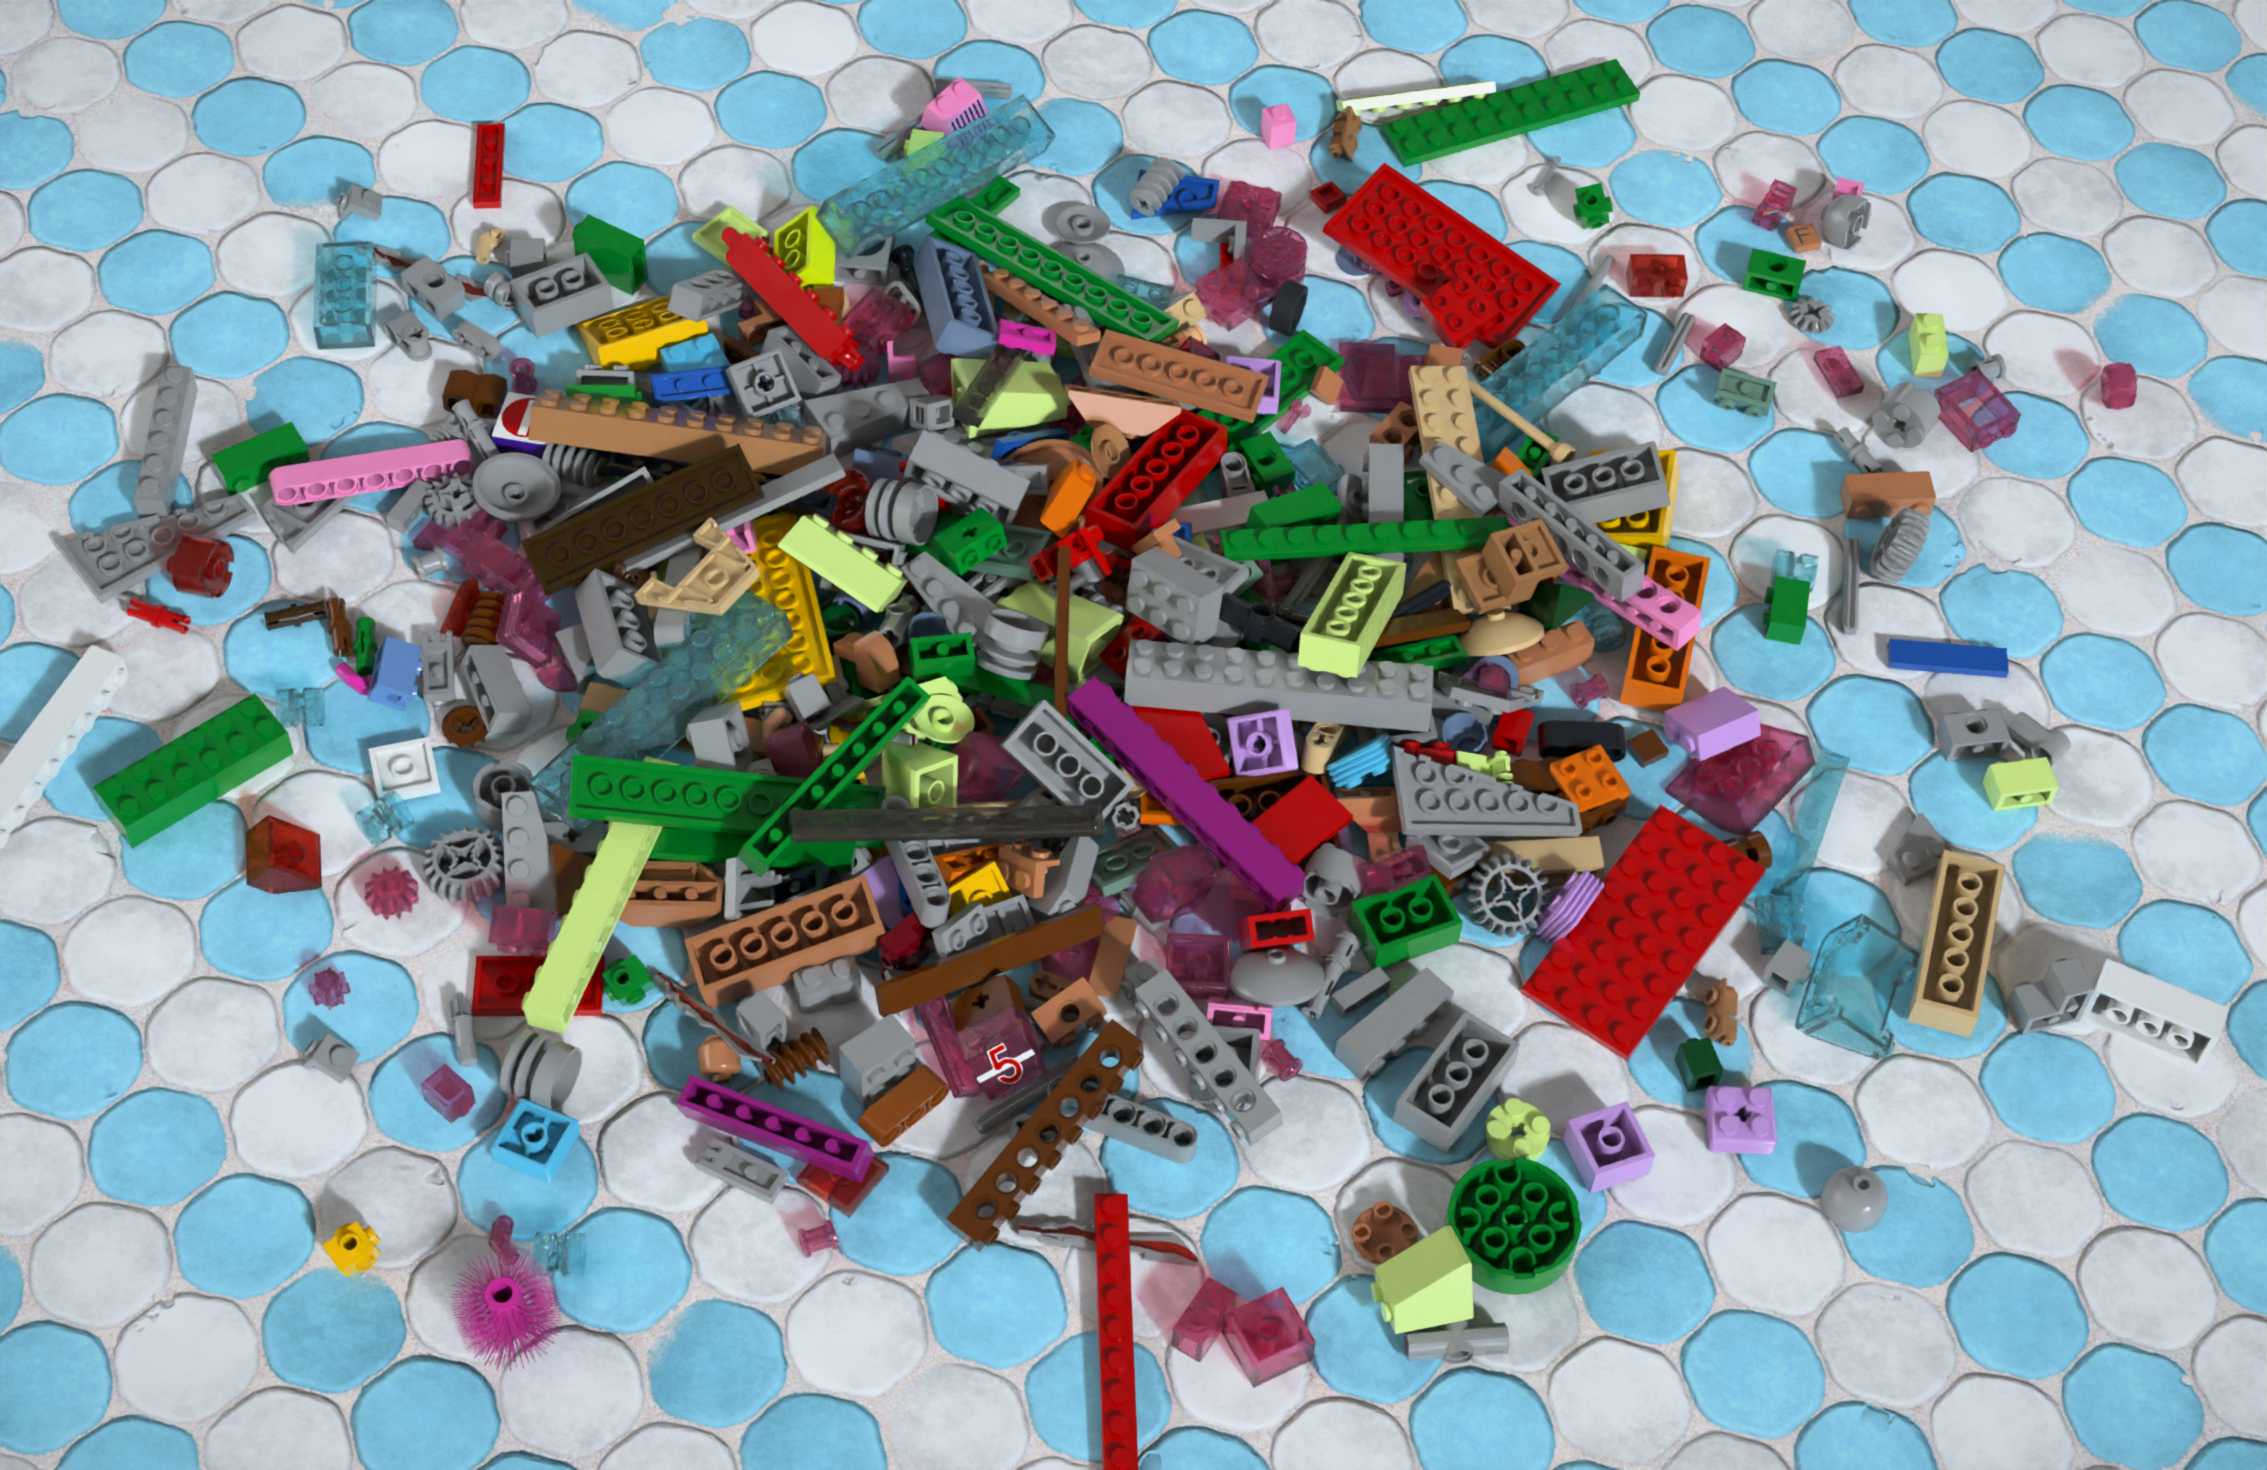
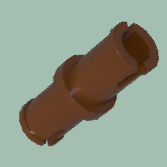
[326,597,353,657]

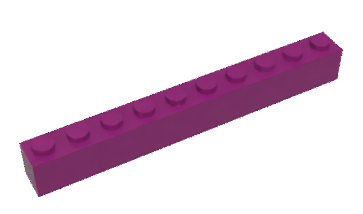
[1067,676,1305,913]

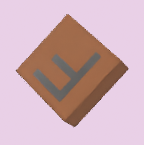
[1785,223,1822,254]

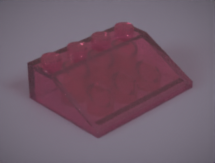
[1665,723,1816,836]

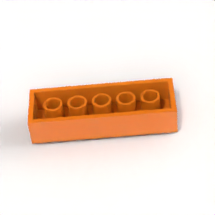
[1619,546,1711,713]

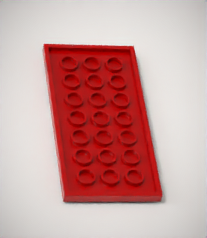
[1322,163,1561,350]
[1521,804,1766,1061]

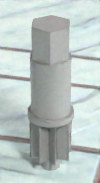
[1118,888,1178,947]
[449,993,478,1067]

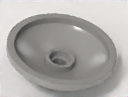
[1055,243,1125,287]
[472,452,561,522]
[1229,947,1324,1007]

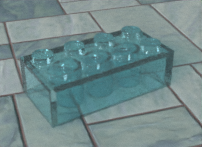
[313,241,377,350]

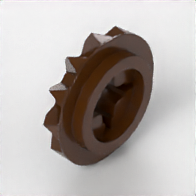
[441,705,489,749]

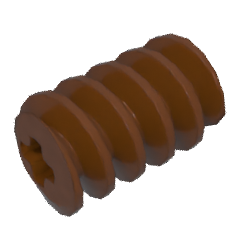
[461,590,512,650]
[757,1027,829,1091]

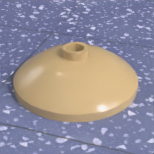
[1457,609,1545,656]

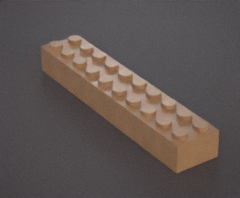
[528,389,828,476]

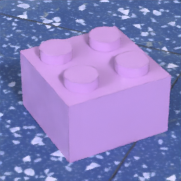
[1563,1101,1655,1194]

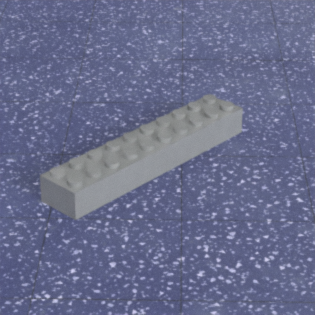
[1124,639,1433,732]

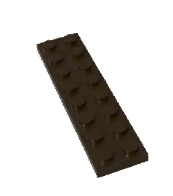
[521,443,764,596]

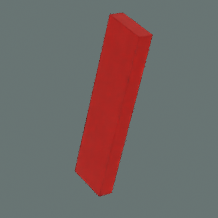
[473,123,506,209]

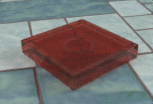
[796,1155,890,1218]

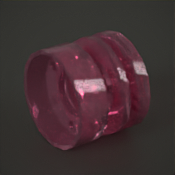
[1247,226,1308,300]

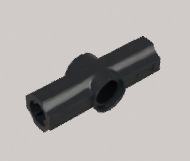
[1219,593,1303,654]

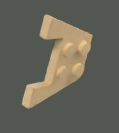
[634,518,760,616]

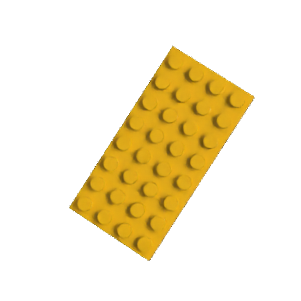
[700,512,837,711]

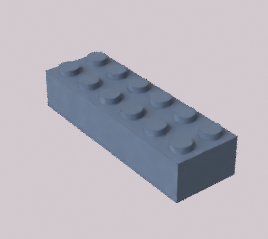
[912,234,998,360]

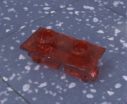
[440,578,484,638]

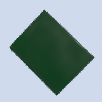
[1518,583,1595,630]

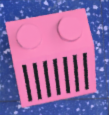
[920,76,995,158]

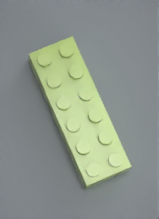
[1298,551,1406,678]

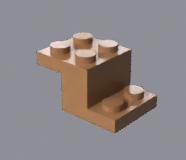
[1453,519,1568,615]

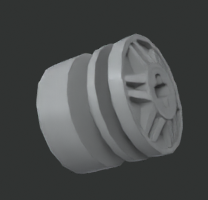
[865,478,939,545]
[975,608,1049,680]
[499,1028,582,1111]

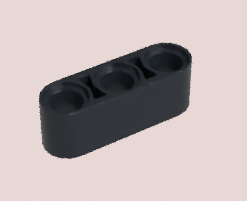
[1537,720,1626,763]

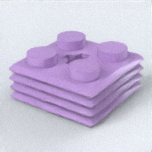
[1225,356,1282,415]
[1227,709,1298,777]
[1536,870,1604,947]
[1705,1086,1777,1154]

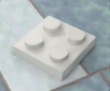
[368,736,441,805]

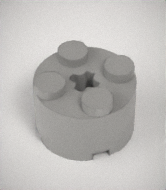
[1872,382,1941,449]
[473,760,539,832]
[1302,843,1368,917]

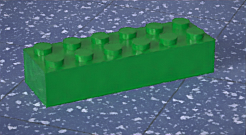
[93,693,294,848]

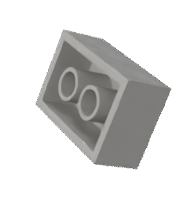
[510,252,614,338]
[1125,547,1224,645]

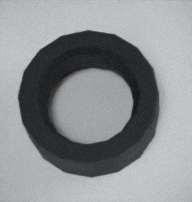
[1269,279,1308,336]

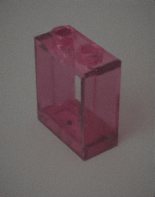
[1934,369,2021,453]

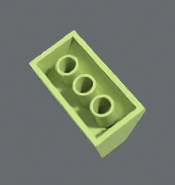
[778,513,908,613]

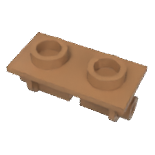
[1329,106,1362,162]
[1703,978,1738,1047]

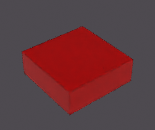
[1309,181,1348,214]

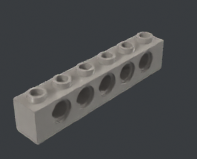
[1498,468,1645,603]
[1134,969,1283,1146]

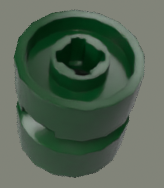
[821,605,859,656]

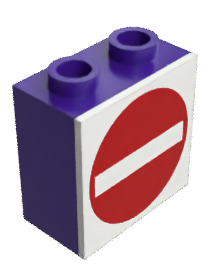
[490,392,558,459]

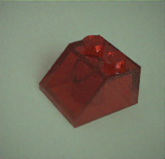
[246,815,322,894]

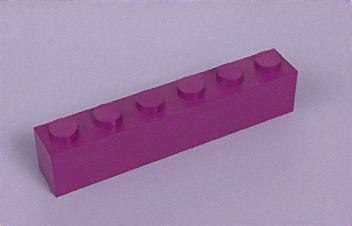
[677,1075,875,1184]

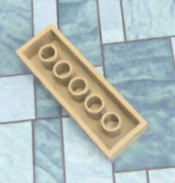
[1907,850,2006,1038]

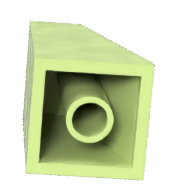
[951,358,1071,438]
[995,578,1124,683]

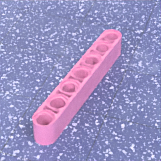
[269,439,476,506]

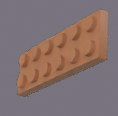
[1089,329,1269,423]

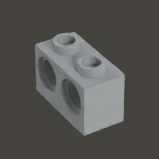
[736,990,788,1059]

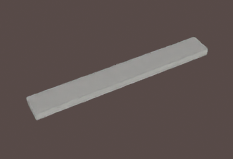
[623,453,846,575]

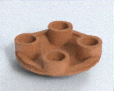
[1351,1201,1418,1264]

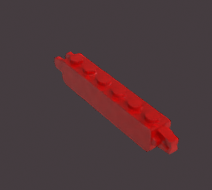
[721,227,865,372]

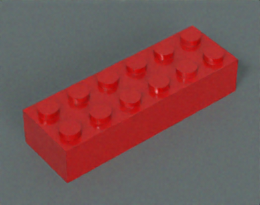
[1086,408,1227,555]

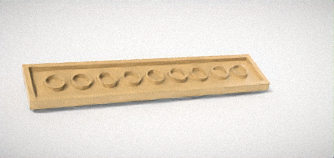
[1408,366,1511,615]

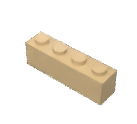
[1474,835,1605,891]

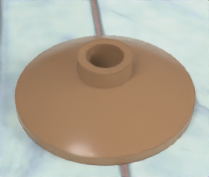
[1091,424,1131,480]

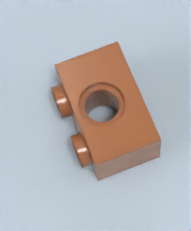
[1031,976,1108,1050]

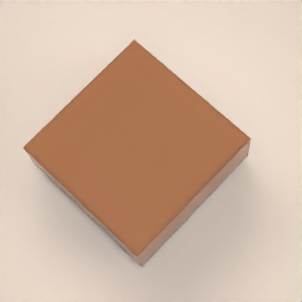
[1309,366,1344,405]

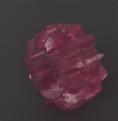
[832,345,880,390]
[2100,362,2138,410]
[364,865,419,920]

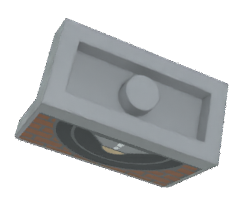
[996,459,1053,495]

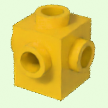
[322,1221,382,1278]

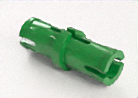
[353,617,378,677]

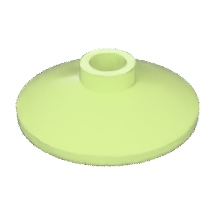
[914,695,975,743]

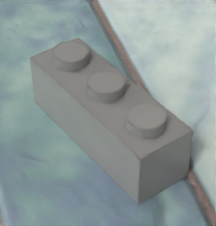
[386,479,433,534]
[1330,966,1391,1018]

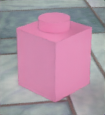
[1260,103,1297,150]

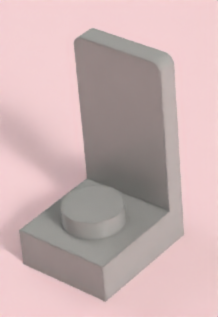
[1191,218,1247,264]

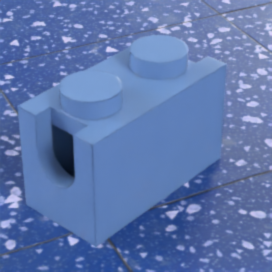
[367,636,423,711]

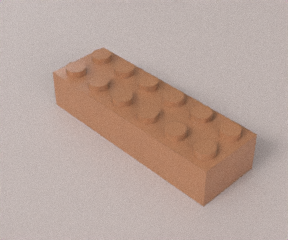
[684,874,887,1009]

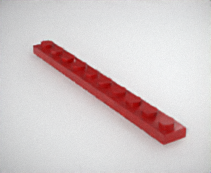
[1093,1193,1138,1470]

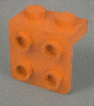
[1549,744,1631,813]

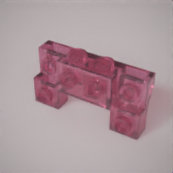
[438,508,540,602]

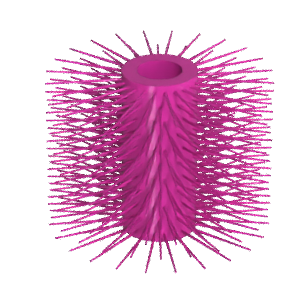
[450,1247,561,1371]

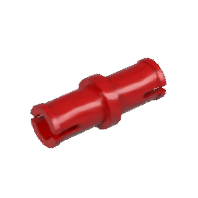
[127,598,191,634]

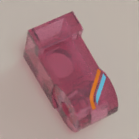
[1752,179,1797,232]

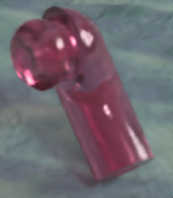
[488,1215,520,1266]

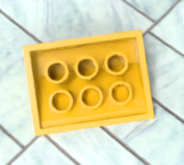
[575,295,709,371]
[1590,450,1680,560]

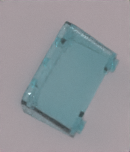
[1795,913,1920,1060]

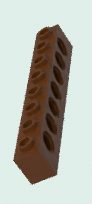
[946,1019,1145,1252]

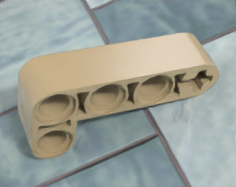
[1300,722,1354,774]

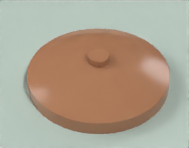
[1004,439,1105,541]

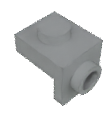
[337,184,383,222]
[302,1033,360,1083]

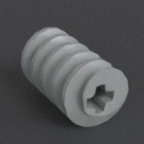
[1128,157,1185,217]
[542,443,609,489]

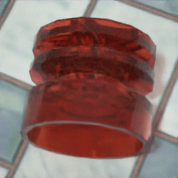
[818,467,874,537]

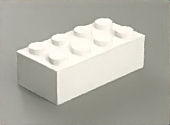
[2080,958,2229,1070]

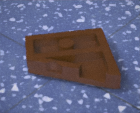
[549,843,595,916]

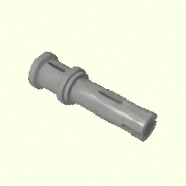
[1301,930,1361,1019]

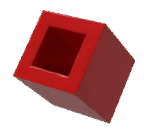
[1492,708,1535,757]

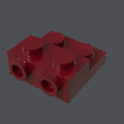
[879,910,934,981]

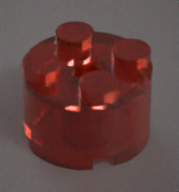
[167,533,234,599]

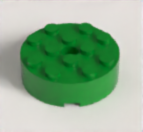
[1444,1157,1582,1295]

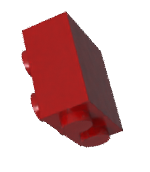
[1419,271,1499,350]

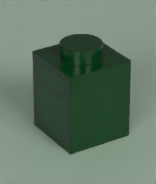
[1674,1037,1723,1092]

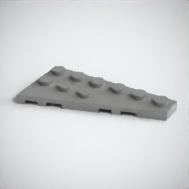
[54,494,258,604]
[1390,746,1583,837]

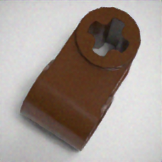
[1473,339,1526,390]

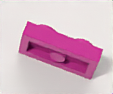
[998,319,1056,355]

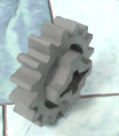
[425,472,488,530]

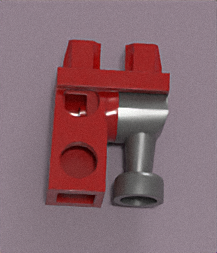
[1027,525,1119,599]

